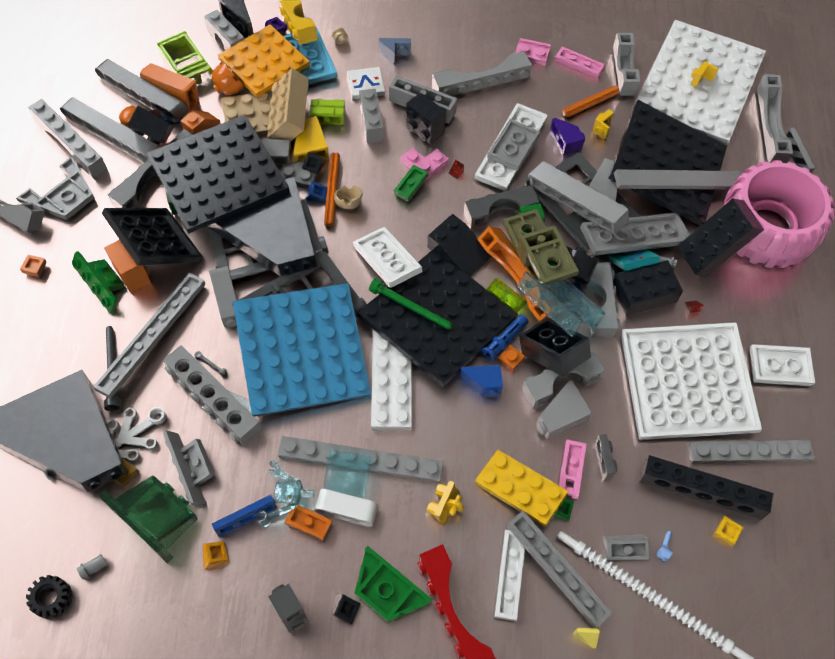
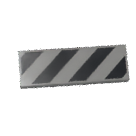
[786,128,815,173]

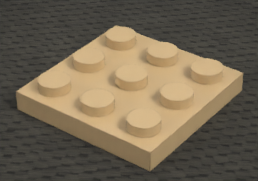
[221,91,272,136]

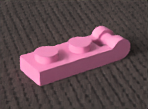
[558,439,587,500]

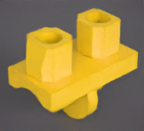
[427,481,465,525]

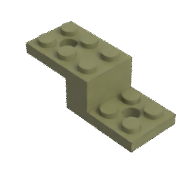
[503,209,579,287]

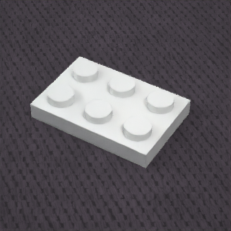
[750,344,815,386]

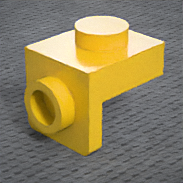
[691,61,719,87]
[592,109,614,140]

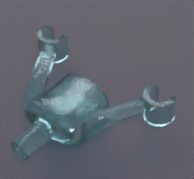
[256,460,315,527]

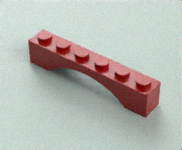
[417,544,496,659]

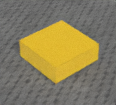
[714,516,744,547]

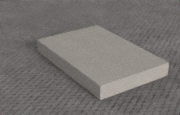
[487,119,541,171]

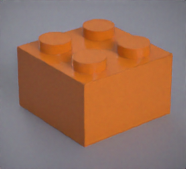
[103,240,151,293]

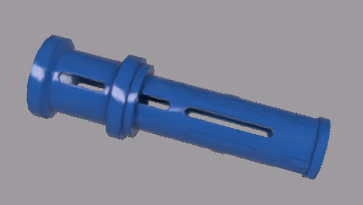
[481,314,529,362]

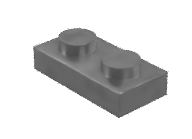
[595,434,617,480]

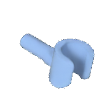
[657,531,673,562]

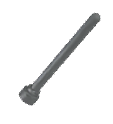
[104,326,121,412]

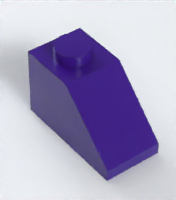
[550,118,585,155]

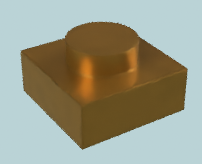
[115,458,139,487]

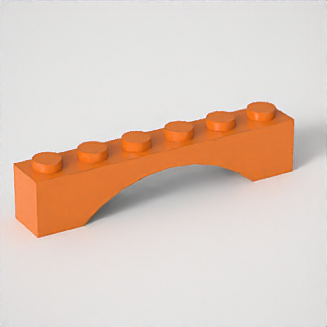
[477,226,563,322]

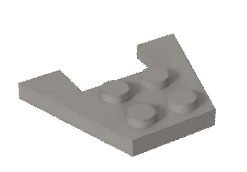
[16,155,95,220]

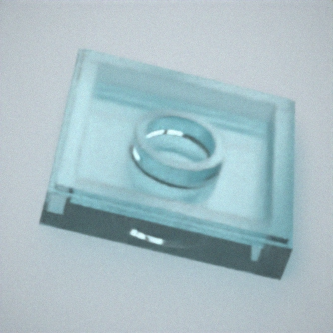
[323,449,371,498]

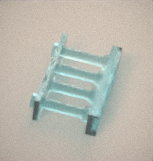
[516,271,606,337]

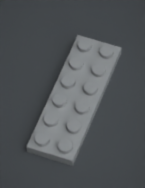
[580,213,690,256]

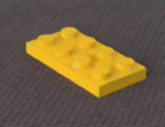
[475,449,568,528]

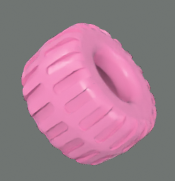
[723,160,835,268]

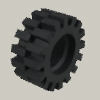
[26,575,72,619]

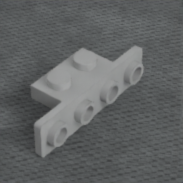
[163,431,215,506]

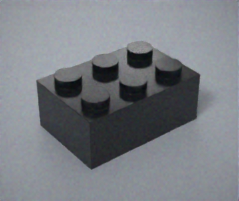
[613,260,683,316]
[519,317,591,376]

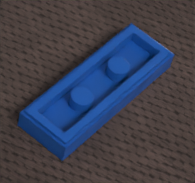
[212,494,277,537]

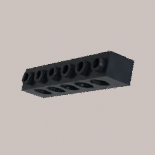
[639,455,774,520]

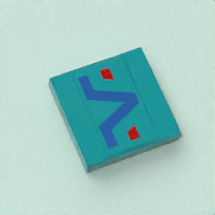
[609,249,660,271]

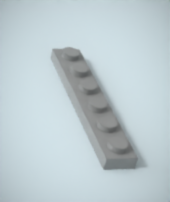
[688,440,815,464]
[506,511,612,629]

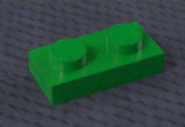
[393,165,429,202]

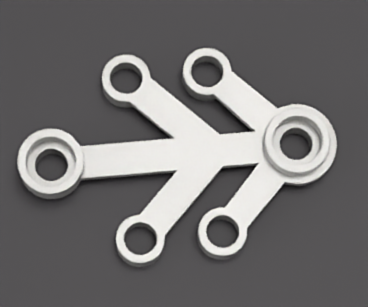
[107,407,166,463]

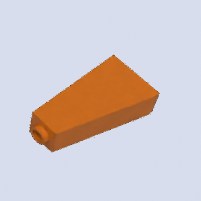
[139,63,200,114]

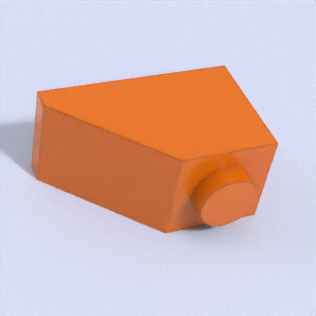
[181,110,220,135]

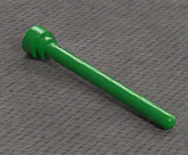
[369,278,452,329]

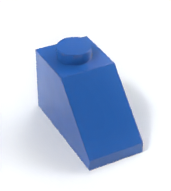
[460,365,503,397]

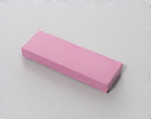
[554,46,605,79]

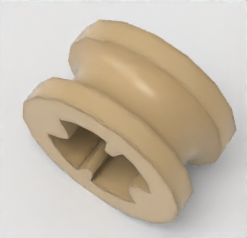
[332,28,348,44]

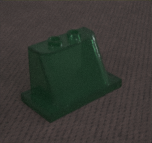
[99,475,198,564]

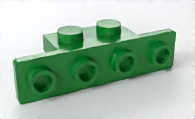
[72,251,124,313]

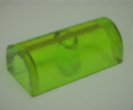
[487,278,527,313]

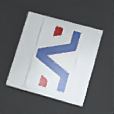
[347,67,385,99]

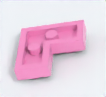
[400,148,449,180]

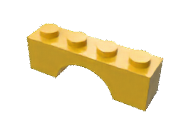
[278,0,318,45]

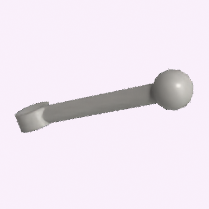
[194,351,227,376]

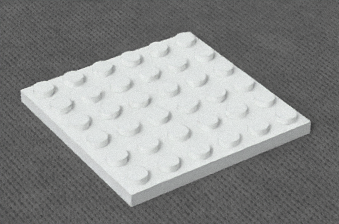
[621,323,762,440]

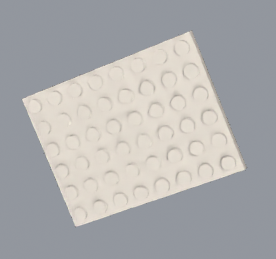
[632,20,766,145]

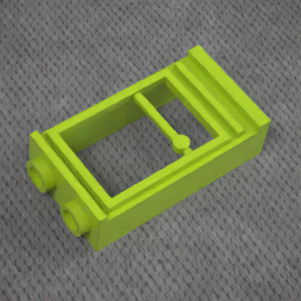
[156,30,213,85]

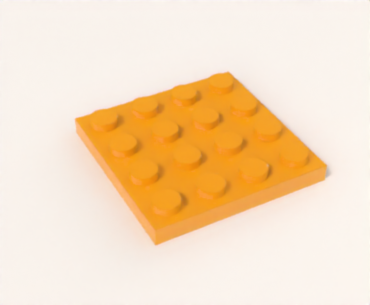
[217,24,310,98]

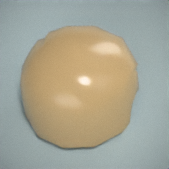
[334,185,363,210]

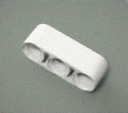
[314,489,379,527]

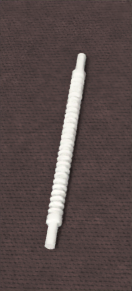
[556,531,755,659]

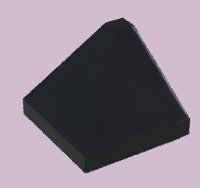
[302,152,327,174]
[332,594,361,625]

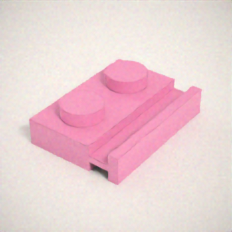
[515,38,551,66]

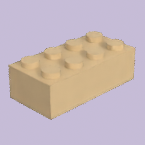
[267,69,309,142]

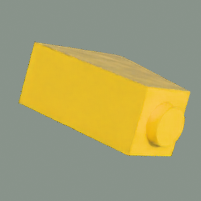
[293,116,329,162]

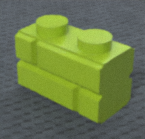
[309,98,345,125]

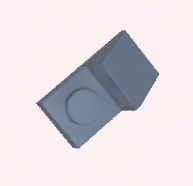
[379,38,411,64]

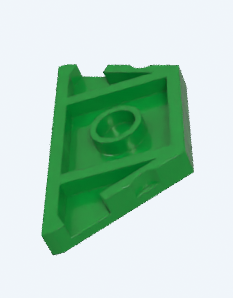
[354,546,432,623]

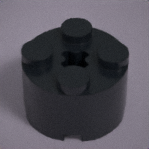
[555,246,599,284]

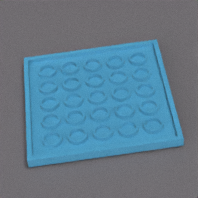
[233,283,371,417]

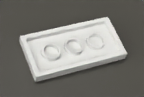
[353,227,422,288]

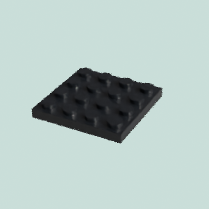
[101,208,203,266]

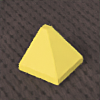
[573,627,600,649]

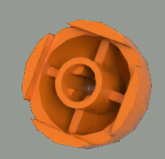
[211,61,244,96]

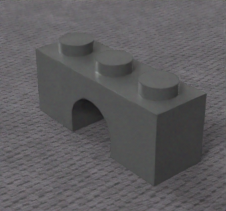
[268,584,309,633]

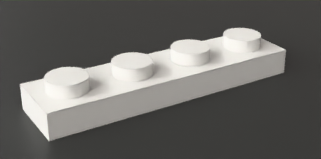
[494,529,525,622]

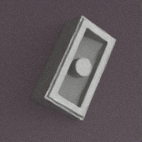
[604,534,650,561]

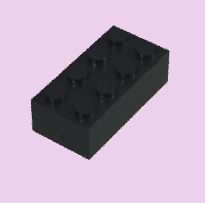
[677,198,764,276]

